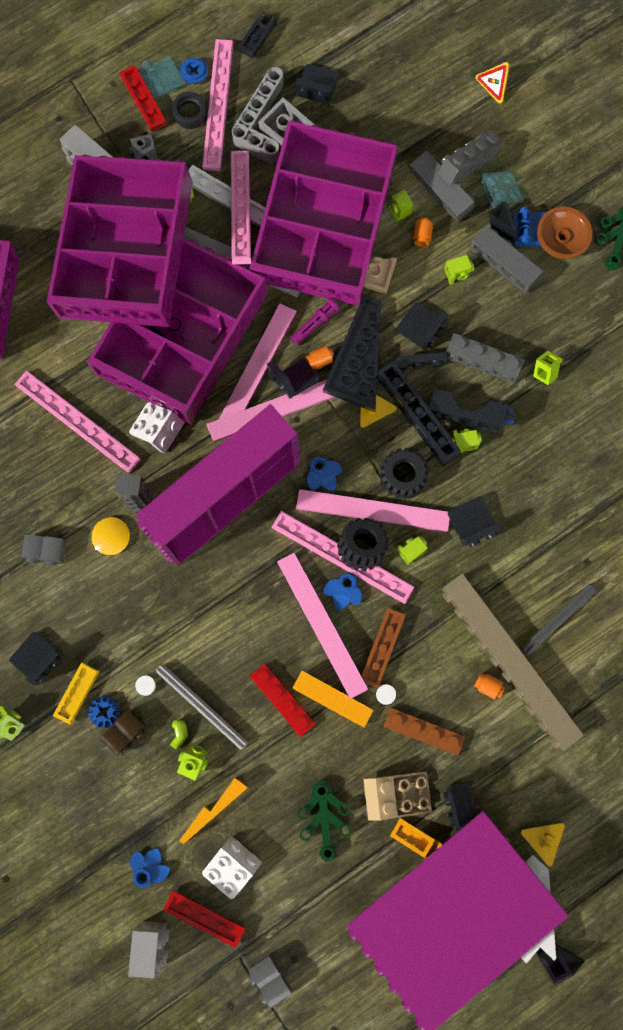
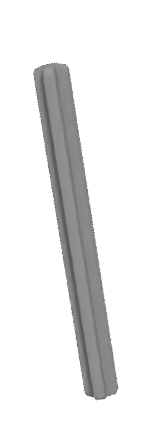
[156,664,248,750]

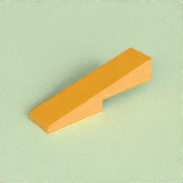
[293,671,374,728]
[180,778,248,844]
[390,818,442,858]

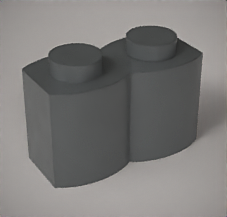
[21,535,66,566]
[248,953,292,1008]

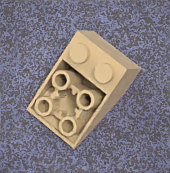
[363,771,432,820]

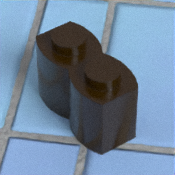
[99,709,147,756]

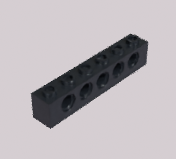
[377,361,461,467]

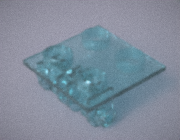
[138,56,186,99]
[481,171,524,209]

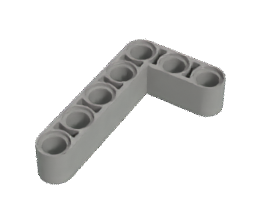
[232,67,284,163]

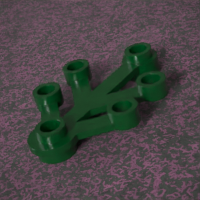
[595,205,623,271]
[298,781,352,862]

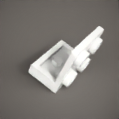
[129,403,185,454]
[202,836,262,899]

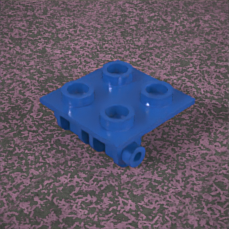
[513,207,546,247]

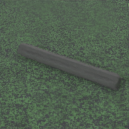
[521,584,596,655]

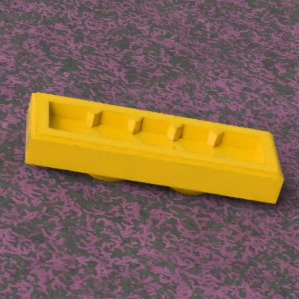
[53,662,100,725]

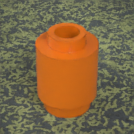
[413,217,433,247]
[306,346,335,370]
[474,673,505,700]

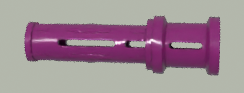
[290,298,340,346]

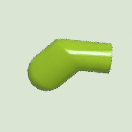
[170,719,188,750]

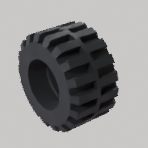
[380,448,429,499]
[337,518,389,571]

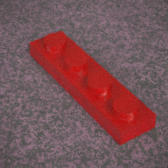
[119,65,167,132]
[250,663,315,737]
[163,890,246,948]

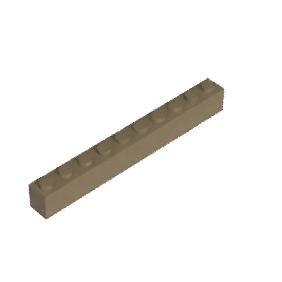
[442,574,584,750]

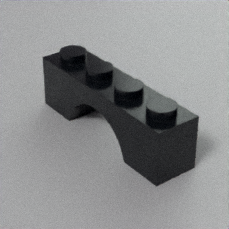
[429,388,509,433]

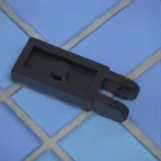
[238,12,277,59]
[395,352,447,371]

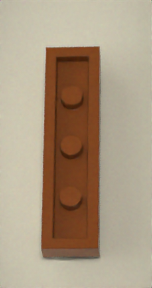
[361,608,406,689]
[383,708,465,756]

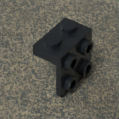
[296,64,339,105]
[397,302,449,351]
[267,359,320,399]
[447,497,502,548]
[10,632,64,686]
[443,782,477,831]

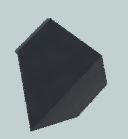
[488,201,518,242]
[536,943,585,985]

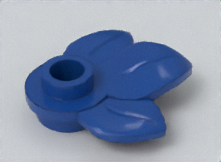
[307,457,343,491]
[323,573,362,610]
[130,848,170,888]

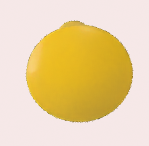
[92,517,130,555]

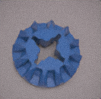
[180,57,208,85]
[88,696,120,728]

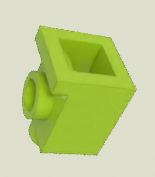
[387,189,414,222]
[444,255,474,285]
[533,351,563,385]
[451,429,482,453]
[396,536,428,565]

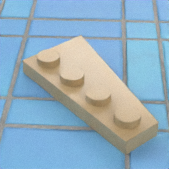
[364,257,397,294]

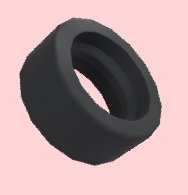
[172,92,207,129]

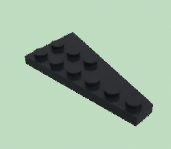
[323,295,381,412]

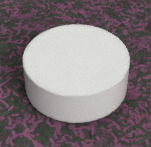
[135,676,156,696]
[376,684,396,705]

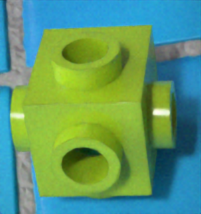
[0,706,25,741]
[177,744,209,780]

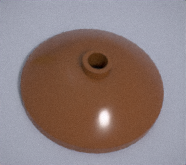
[537,207,592,259]

